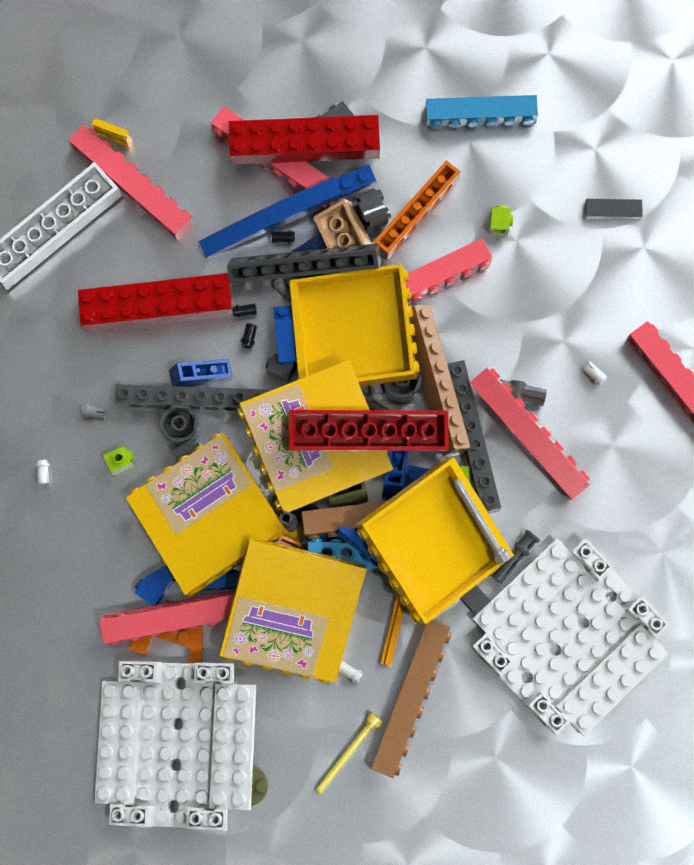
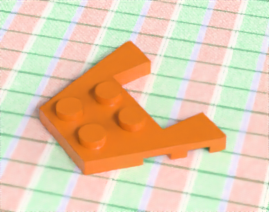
[129,600,204,663]

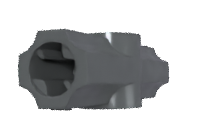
[499,379,547,406]

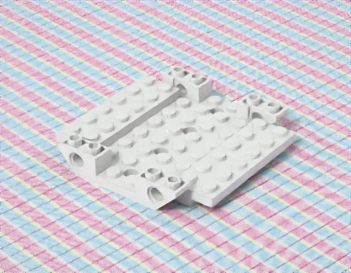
[472,539,670,736]
[94,661,256,831]

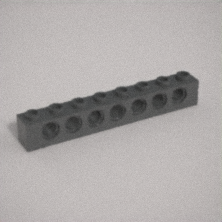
[227,243,381,283]
[447,360,501,514]
[114,384,269,412]

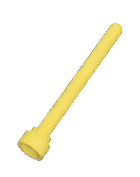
[316,712,383,794]

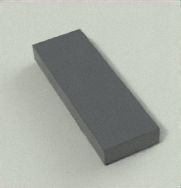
[586,199,643,219]

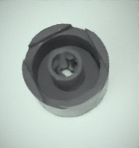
[353,188,391,232]
[383,372,422,403]
[159,404,200,446]

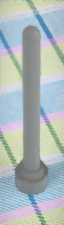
[454,479,510,565]

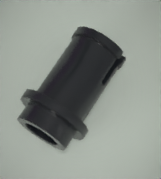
[271,230,295,245]
[233,303,257,319]
[240,323,258,349]

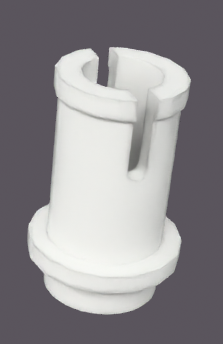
[582,362,607,386]
[34,460,50,485]
[338,661,363,684]

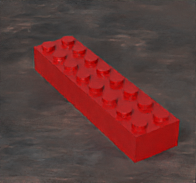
[229,115,380,165]
[78,273,234,332]
[287,410,449,451]

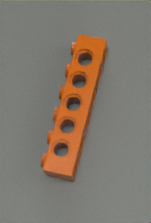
[374,160,461,260]

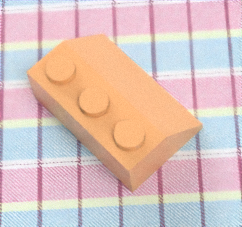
[313,199,372,248]

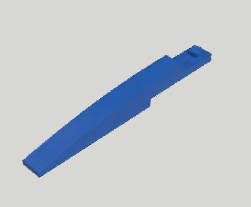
[199,164,377,259]

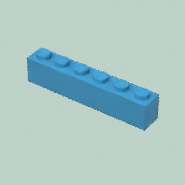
[426,95,538,129]

